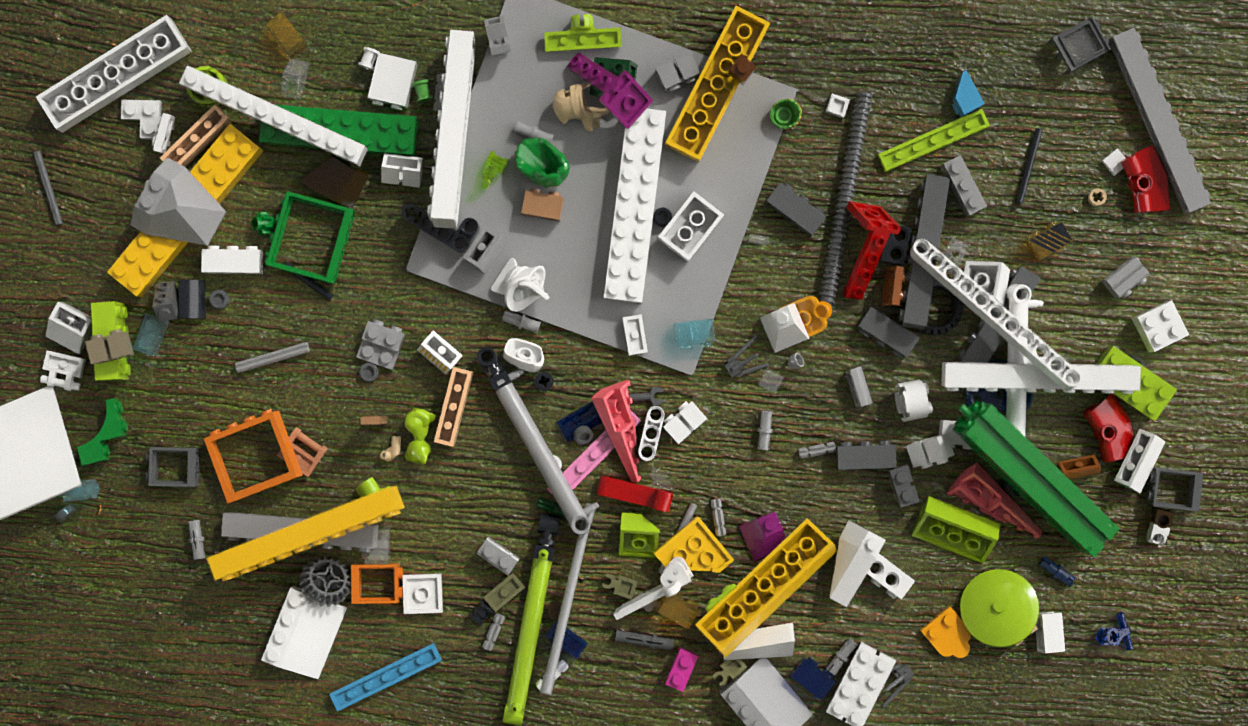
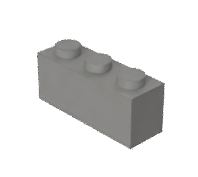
[940,155,987,217]

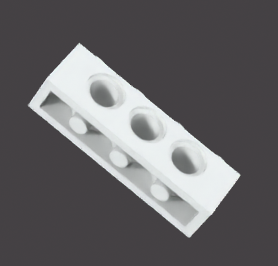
[867,554,915,599]

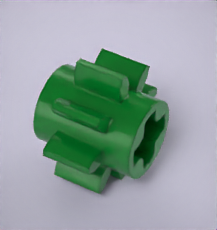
[251,212,275,235]

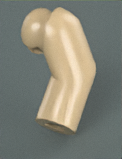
[380,436,401,462]

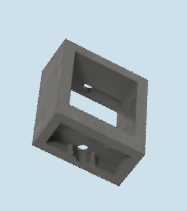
[146,447,200,487]
[1146,467,1203,512]

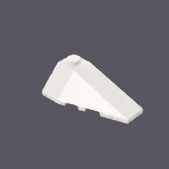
[829,520,885,607]

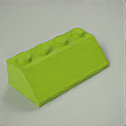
[912,496,1001,563]

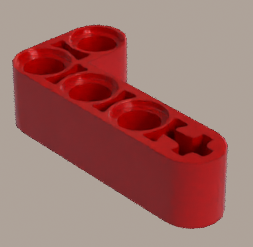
[596,475,674,512]

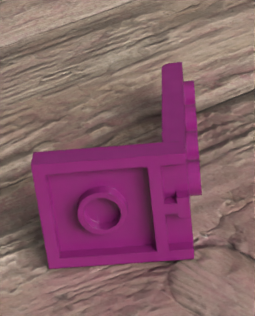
[566,52,654,129]

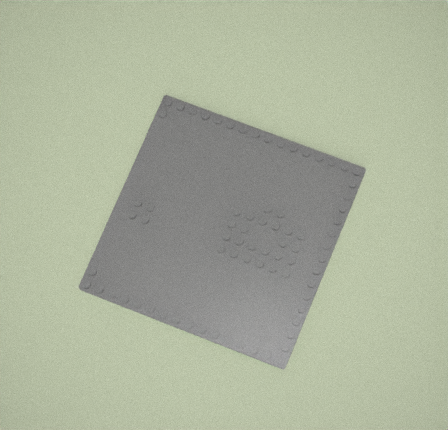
[406,0,797,375]

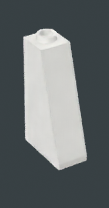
[719,623,795,660]

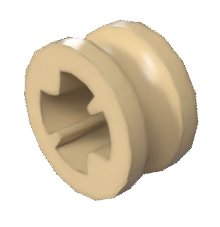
[1088,188,1107,207]

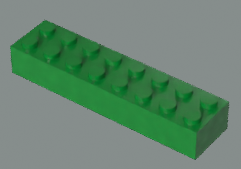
[259,105,418,157]

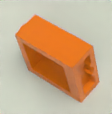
[351,563,403,604]

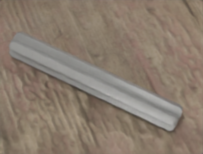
[235,342,310,373]

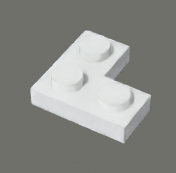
[121,100,162,139]

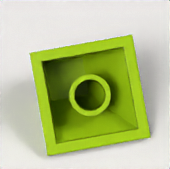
[619,513,659,558]

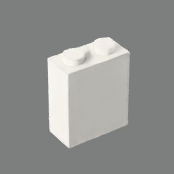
[368,53,418,111]

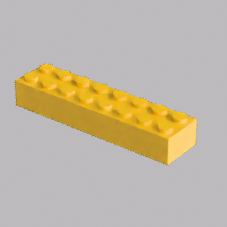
[665,6,770,163]
[695,518,837,658]

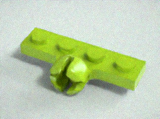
[544,14,622,52]

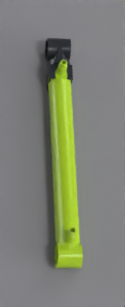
[503,514,560,726]

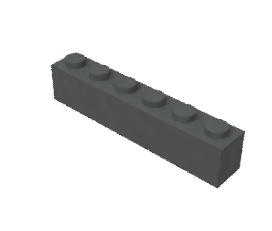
[957,266,1041,363]

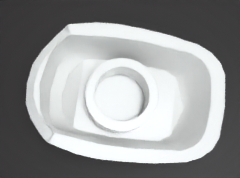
[503,338,544,373]

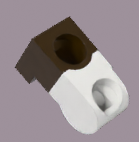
[1146,506,1174,546]

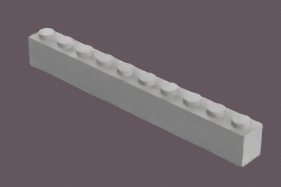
[1109,28,1211,214]

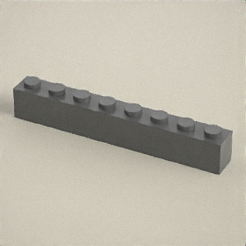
[899,174,950,330]

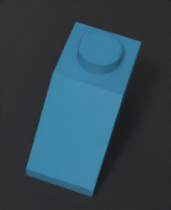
[952,70,985,117]

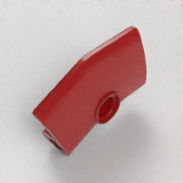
[1120,145,1170,213]
[1083,393,1134,462]

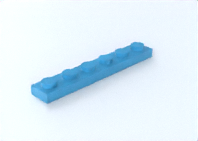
[329,643,442,712]

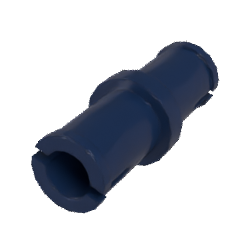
[1038,556,1076,588]

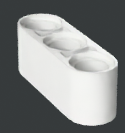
[638,406,664,461]

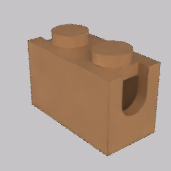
[521,188,564,222]

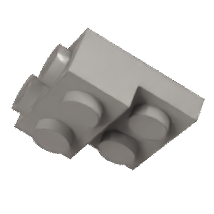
[356,319,406,370]

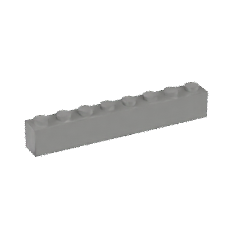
[221,512,379,552]

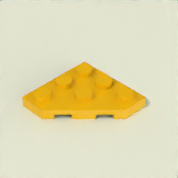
[653,516,734,573]

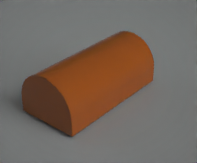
[1057,454,1101,480]

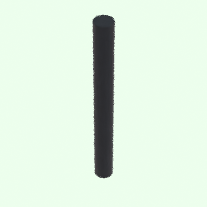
[1015,128,1043,204]

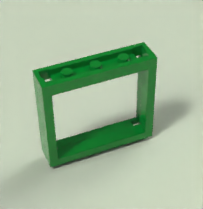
[265,191,356,285]

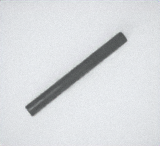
[33,151,63,226]

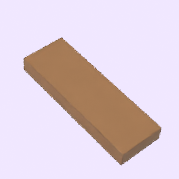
[361,416,388,424]

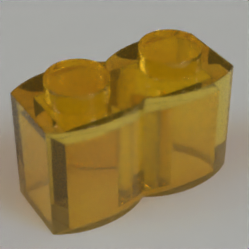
[655,592,700,630]

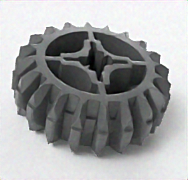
[300,556,351,607]

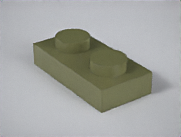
[483,572,525,612]

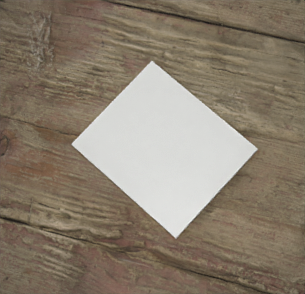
[0,386,82,520]

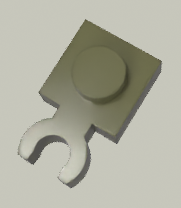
[602,573,638,600]
[712,659,747,688]

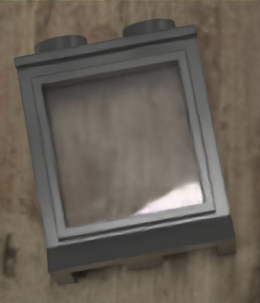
[1048,16,1111,75]

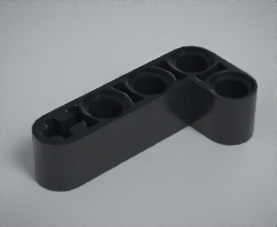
[402,204,480,253]

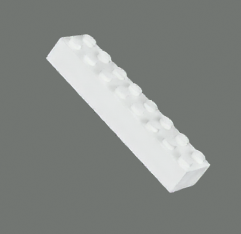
[36,15,192,133]

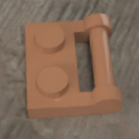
[276,427,328,477]

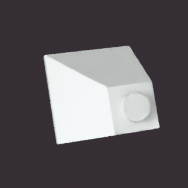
[760,303,809,353]

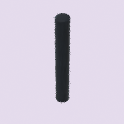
[285,262,334,301]

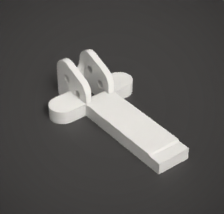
[613,557,694,620]

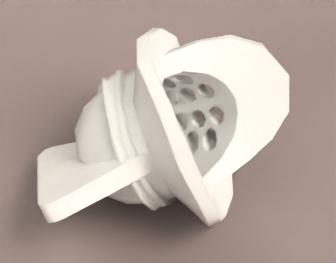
[491,258,550,312]

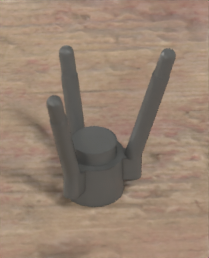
[725,335,769,378]
[882,663,914,708]

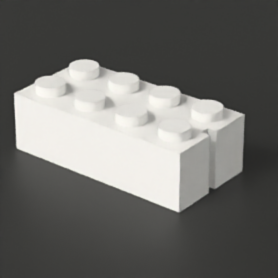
[826,642,896,726]

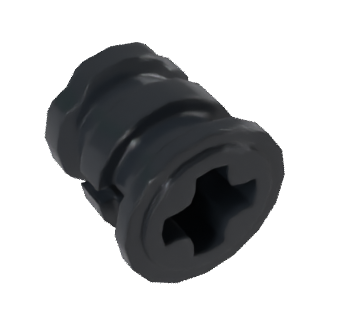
[535,372,554,391]
[469,599,495,625]

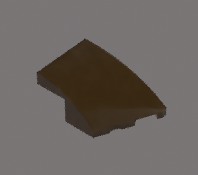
[300,154,368,209]

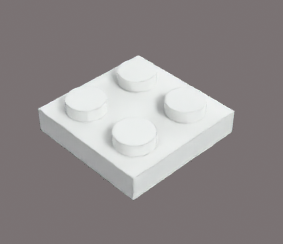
[402,573,443,614]

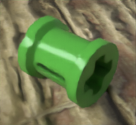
[412,79,433,103]

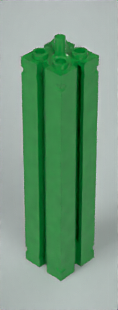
[952,401,1120,558]

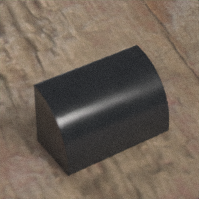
[178,280,206,319]

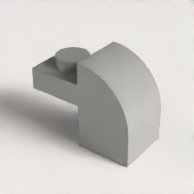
[484,16,511,56]

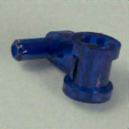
[1096,612,1133,651]

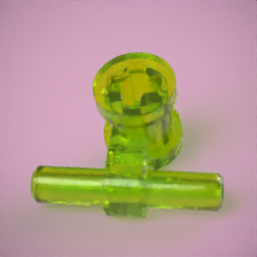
[481,150,509,189]

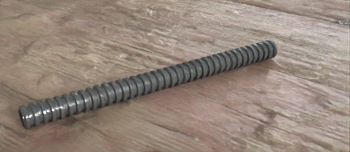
[818,92,873,315]

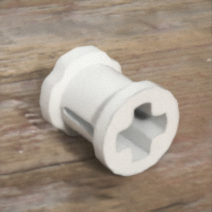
[358,47,380,71]

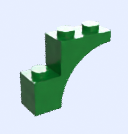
[77,398,128,466]

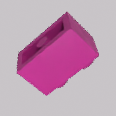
[665,646,698,692]

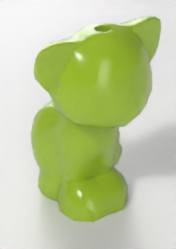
[404,407,437,465]

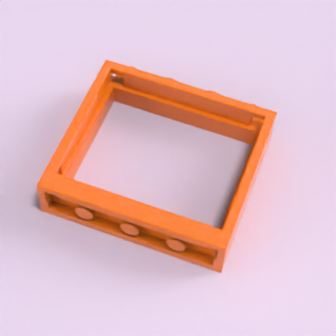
[204,409,303,504]

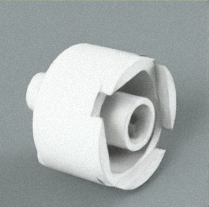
[895,380,933,422]

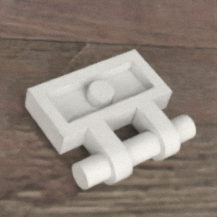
[152,113,175,153]
[40,351,86,391]

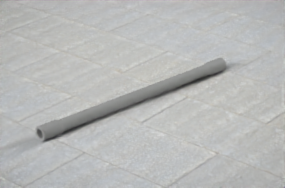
[540,503,595,695]

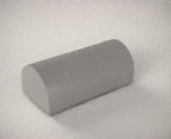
[845,366,873,407]

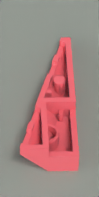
[591,380,641,482]

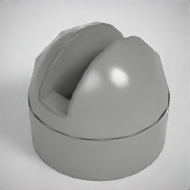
[788,353,804,370]

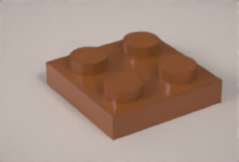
[881,266,905,307]

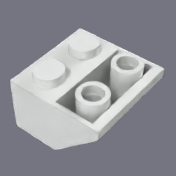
[46,302,92,354]

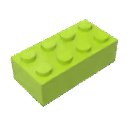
[91,301,131,381]
[1095,345,1177,421]

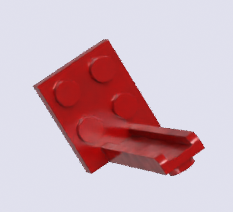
[843,201,901,300]

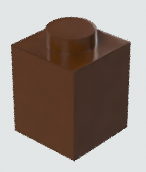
[728,54,757,85]

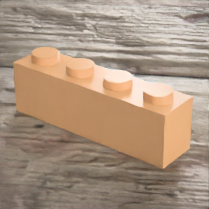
[160,104,233,167]
[434,367,474,447]

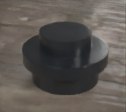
[653,207,672,227]

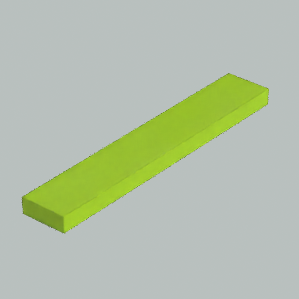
[877,109,990,173]

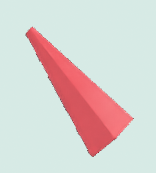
[946,463,1042,539]

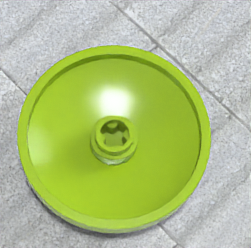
[960,569,1039,647]

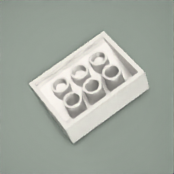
[261,586,347,679]

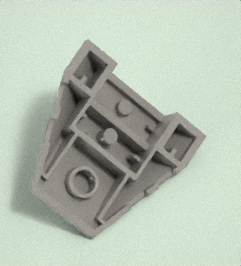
[130,158,226,246]

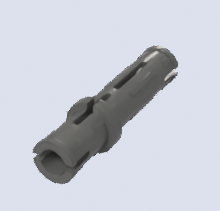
[615,630,674,651]

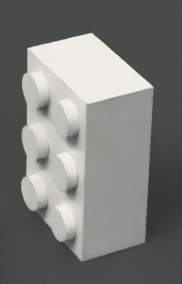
[658,191,724,262]

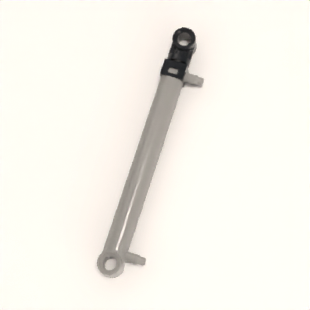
[477,347,599,535]

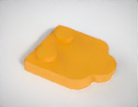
[780,296,832,337]
[920,606,971,658]

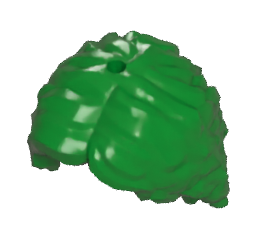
[515,137,570,188]

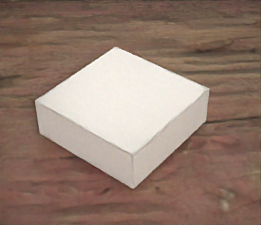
[825,94,850,118]
[1102,148,1125,176]

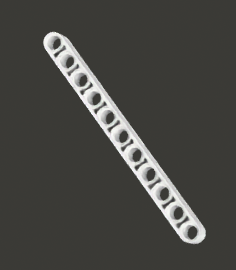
[910,239,1081,391]

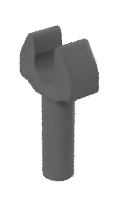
[629,387,664,406]

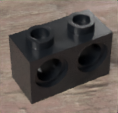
[879,225,914,267]

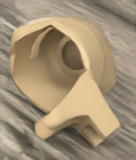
[552,83,610,131]

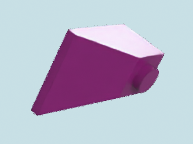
[739,510,786,561]

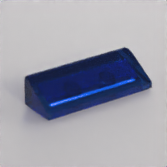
[557,401,602,442]

